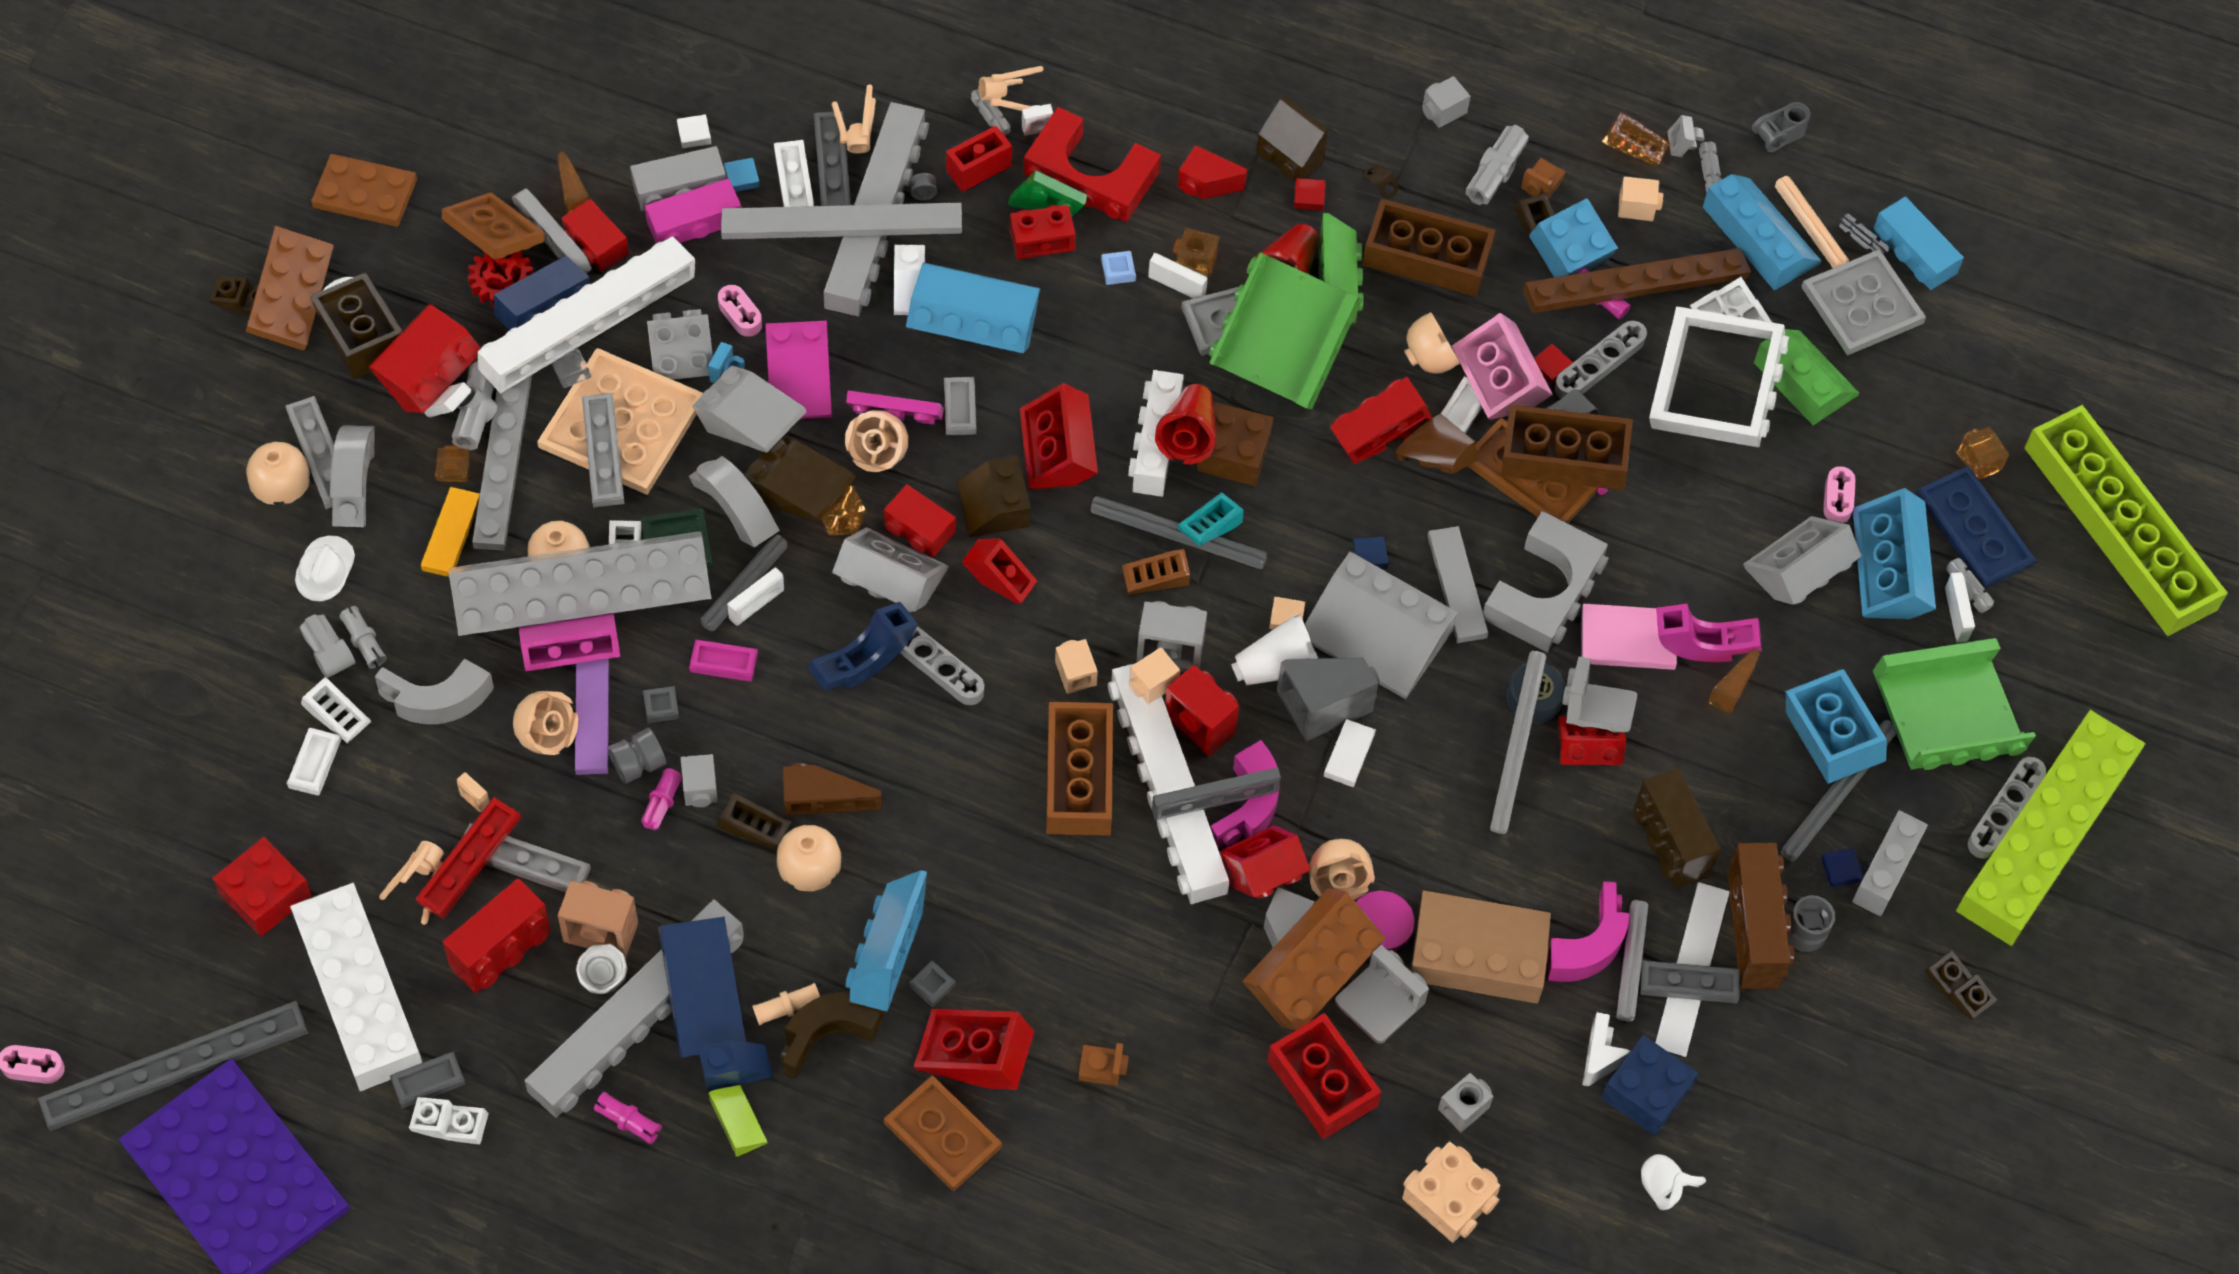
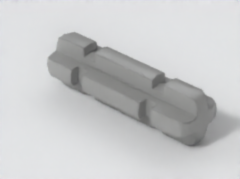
[971,89,1010,136]
[1699,141,1722,192]
[1946,558,1994,613]

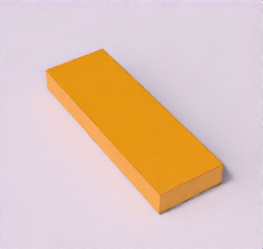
[421,487,480,577]

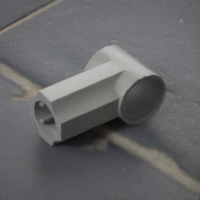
[300,614,355,678]

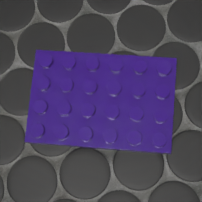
[119,1058,350,1274]

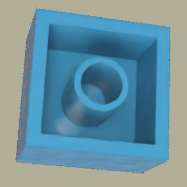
[1529,198,1618,278]

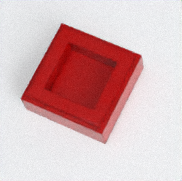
[1294,178,1325,211]
[1534,344,1573,385]

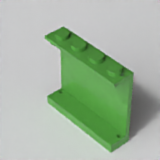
[1209,252,1363,410]
[1873,638,2036,770]

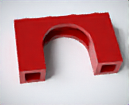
[1023,107,1161,223]

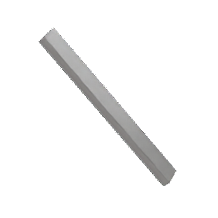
[721,203,962,239]

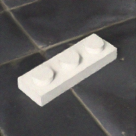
[774,140,814,207]

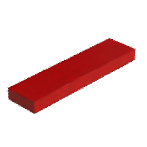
[415,797,522,920]

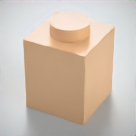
[1618,176,1663,221]
[1055,639,1098,694]
[1129,647,1180,704]

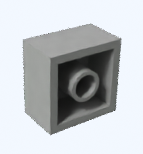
[1136,601,1207,672]

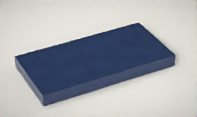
[1916,466,2036,589]
[658,916,746,1058]

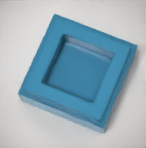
[724,158,760,192]

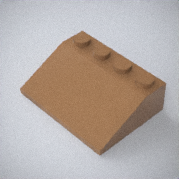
[1410,890,1551,1004]

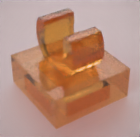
[435,446,470,482]

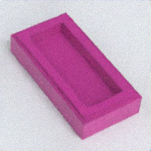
[689,640,758,682]

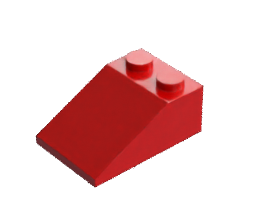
[914,1009,1035,1090]

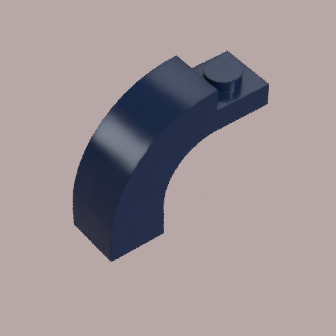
[808,602,918,691]

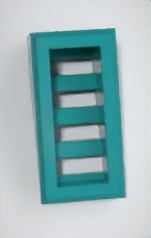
[1178,492,1244,546]

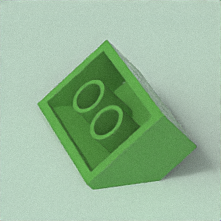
[1318,213,1363,323]
[1754,329,1859,425]

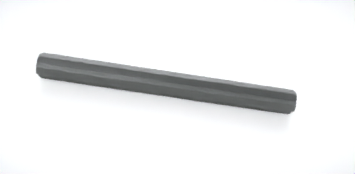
[1091,496,1267,569]
[1781,720,1896,862]

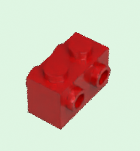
[1010,205,1076,260]

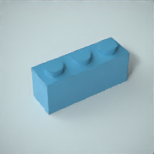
[1873,196,1964,290]

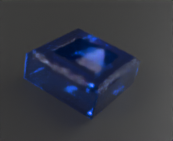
[1821,848,1863,887]

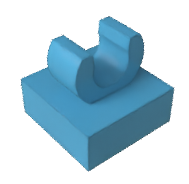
[708,342,745,383]

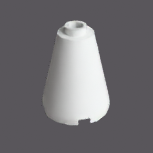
[1231,614,1318,685]

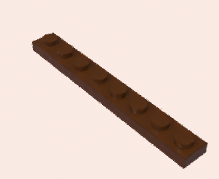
[1522,248,1751,313]

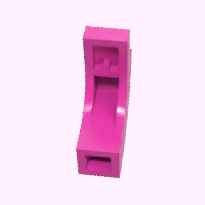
[1656,604,1762,662]
[1210,740,1280,848]
[1547,882,1630,982]

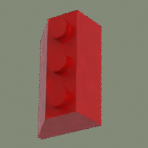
[369,305,481,413]
[1020,383,1098,489]

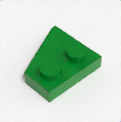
[1008,171,1087,217]

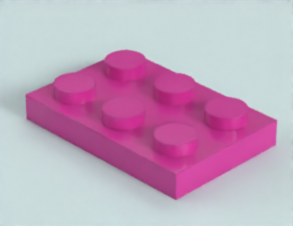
[846,391,944,425]

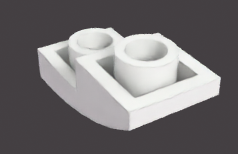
[409,1097,489,1145]

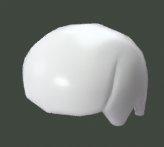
[576,944,627,994]

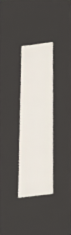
[1655,882,1729,1057]

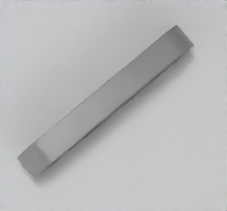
[512,188,592,274]
[1554,321,1647,399]
[900,626,984,705]
[1968,757,2046,859]

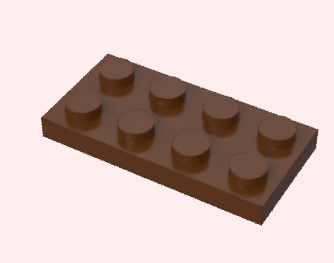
[245,226,334,351]
[1467,418,1598,524]

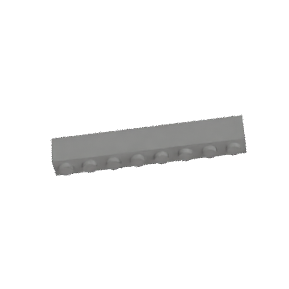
[824,102,929,317]
[525,900,744,1118]

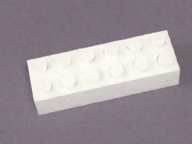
[290,883,422,1091]

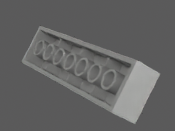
[449,531,711,636]

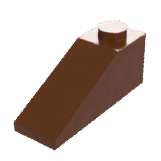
[783,763,882,815]

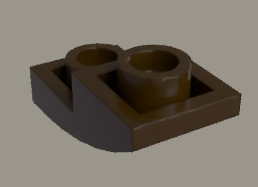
[210,275,258,315]
[1924,950,1997,1020]

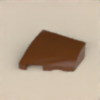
[1395,413,1478,474]

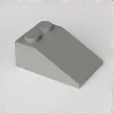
[692,366,807,453]

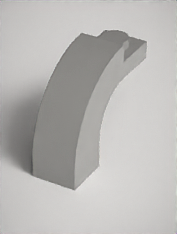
[330,425,375,527]
[689,456,779,547]
[375,659,494,724]

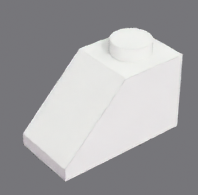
[894,245,925,315]

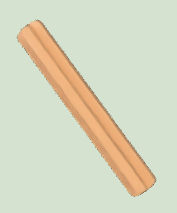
[1775,176,1849,268]

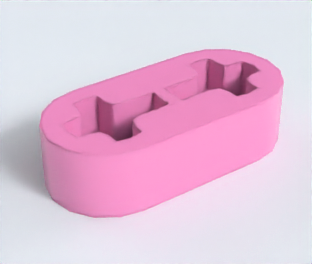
[718,285,762,337]
[1824,467,1855,523]
[0,1045,65,1084]

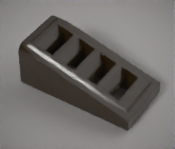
[1514,193,1555,256]
[716,793,791,850]

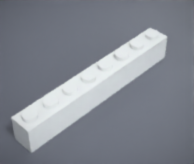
[478,236,695,394]
[1108,663,1229,904]

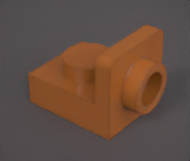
[1521,158,1566,199]
[1079,1043,1129,1086]

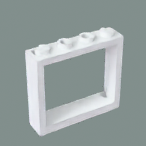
[1649,306,1789,447]

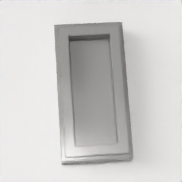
[944,377,976,435]

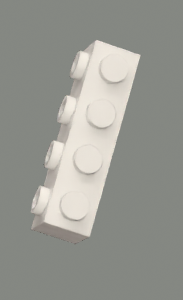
[1128,370,1184,497]

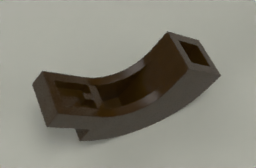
[780,992,886,1079]

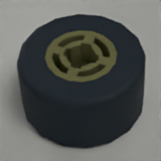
[1507,663,1565,724]

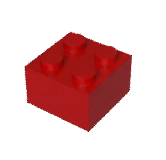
[1165,665,1239,758]
[1219,825,1311,898]
[213,837,312,937]

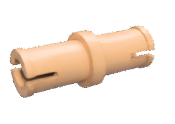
[752,983,820,1026]

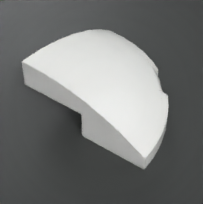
[1690,277,1772,323]

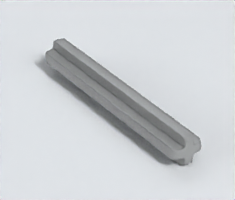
[1616,900,1648,1022]

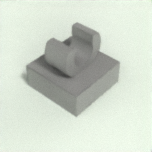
[1667,115,1704,157]

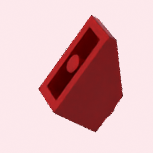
[1178,145,1248,200]
[962,539,1037,604]

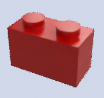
[946,126,1012,192]
[562,199,629,273]
[884,484,956,558]

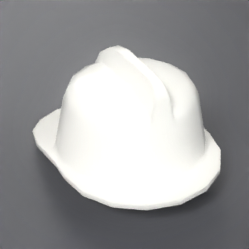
[295,536,355,601]

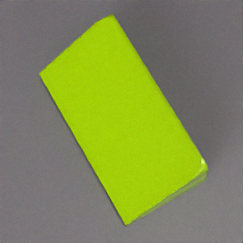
[709,1085,768,1157]

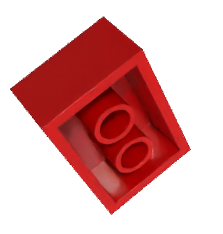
[442,878,551,994]
[1267,1013,1382,1140]

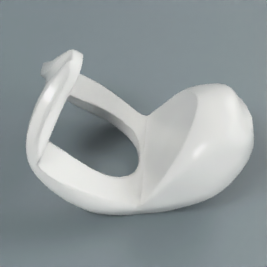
[1641,1154,1706,1210]

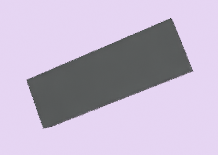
[1640,960,1740,1004]

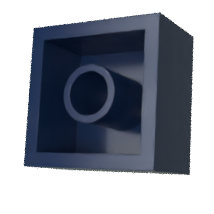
[1601,1035,1699,1136]

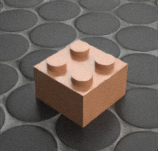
[558,880,638,958]

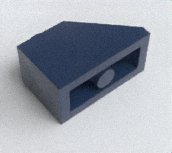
[698,1040,773,1093]

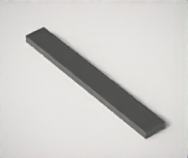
[38,1001,308,1131]

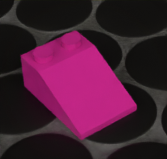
[766,321,832,419]

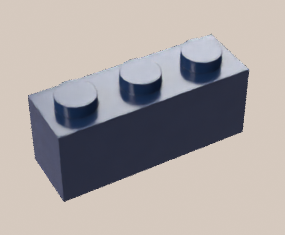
[494,255,589,330]

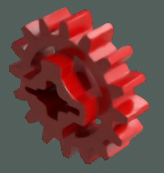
[468,250,534,307]

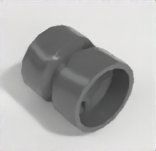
[607,727,666,784]
[1787,895,1835,952]

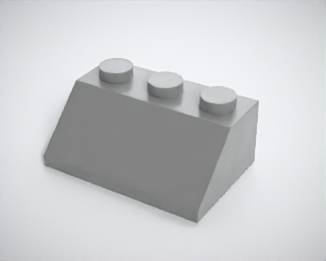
[1744,516,1861,605]
[832,527,948,612]

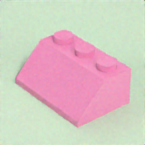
[1452,313,1553,420]

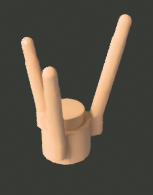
[978,66,1043,111]
[832,84,876,153]
[379,841,444,925]

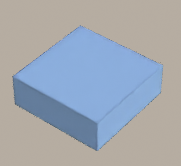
[1101,251,1136,285]

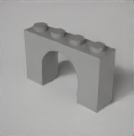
[1483,511,1609,653]

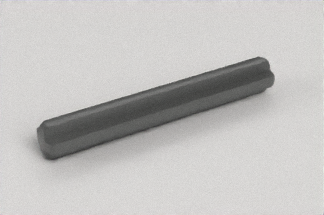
[701,534,787,632]

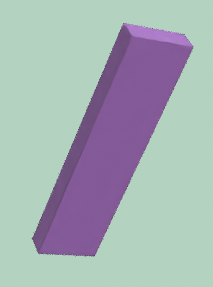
[575,658,609,775]

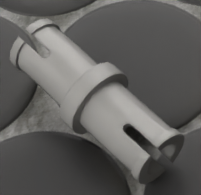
[339,606,387,669]

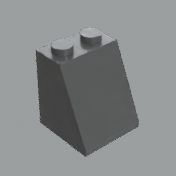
[1277,658,1380,742]

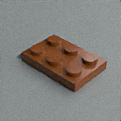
[311,154,417,227]
[442,192,544,259]
[884,1075,1002,1192]

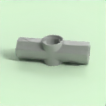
[1465,125,1529,205]

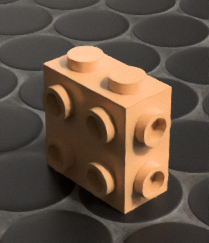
[1402,1141,1501,1243]

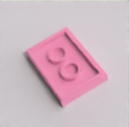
[1581,604,1677,670]

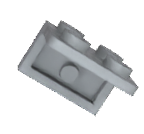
[647,309,713,380]
[1563,657,1637,732]
[1335,945,1429,1044]

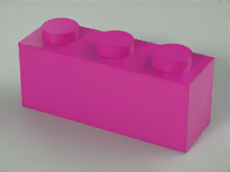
[645,178,742,243]
[519,613,620,671]

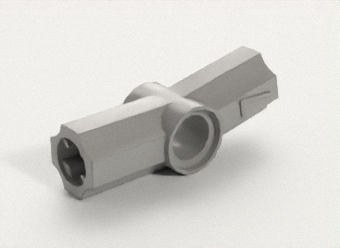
[452,361,497,451]

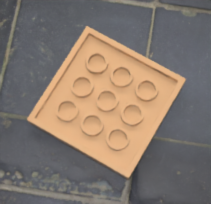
[538,348,703,495]

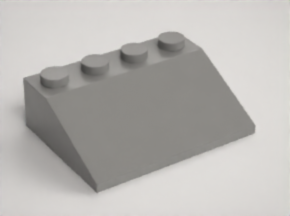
[1305,552,1457,699]

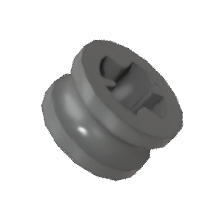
[910,173,937,200]

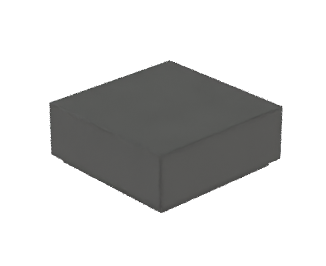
[643,686,679,723]
[909,961,956,1008]

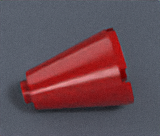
[1255,224,1319,274]
[1155,384,1216,465]

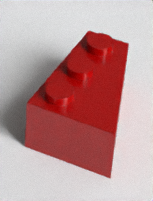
[1330,377,1432,465]

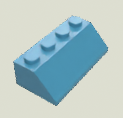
[1703,174,1822,291]
[906,262,1040,353]
[1853,488,1936,619]
[846,870,927,1011]

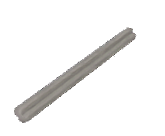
[1490,651,1546,834]

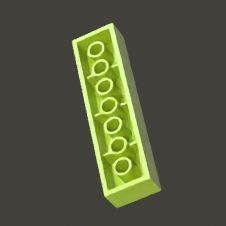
[2024,405,2228,636]
[1956,710,2146,946]

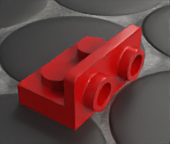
[1557,717,1626,765]

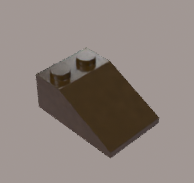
[310,272,403,380]
[744,437,856,521]

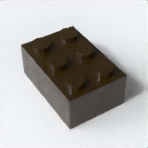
[1633,768,1721,889]

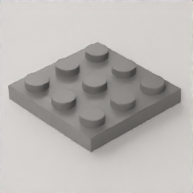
[1802,249,1926,356]

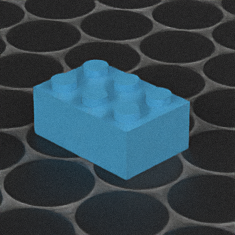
[1786,669,1887,784]

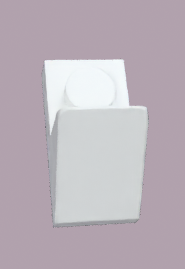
[1582,1012,1631,1086]

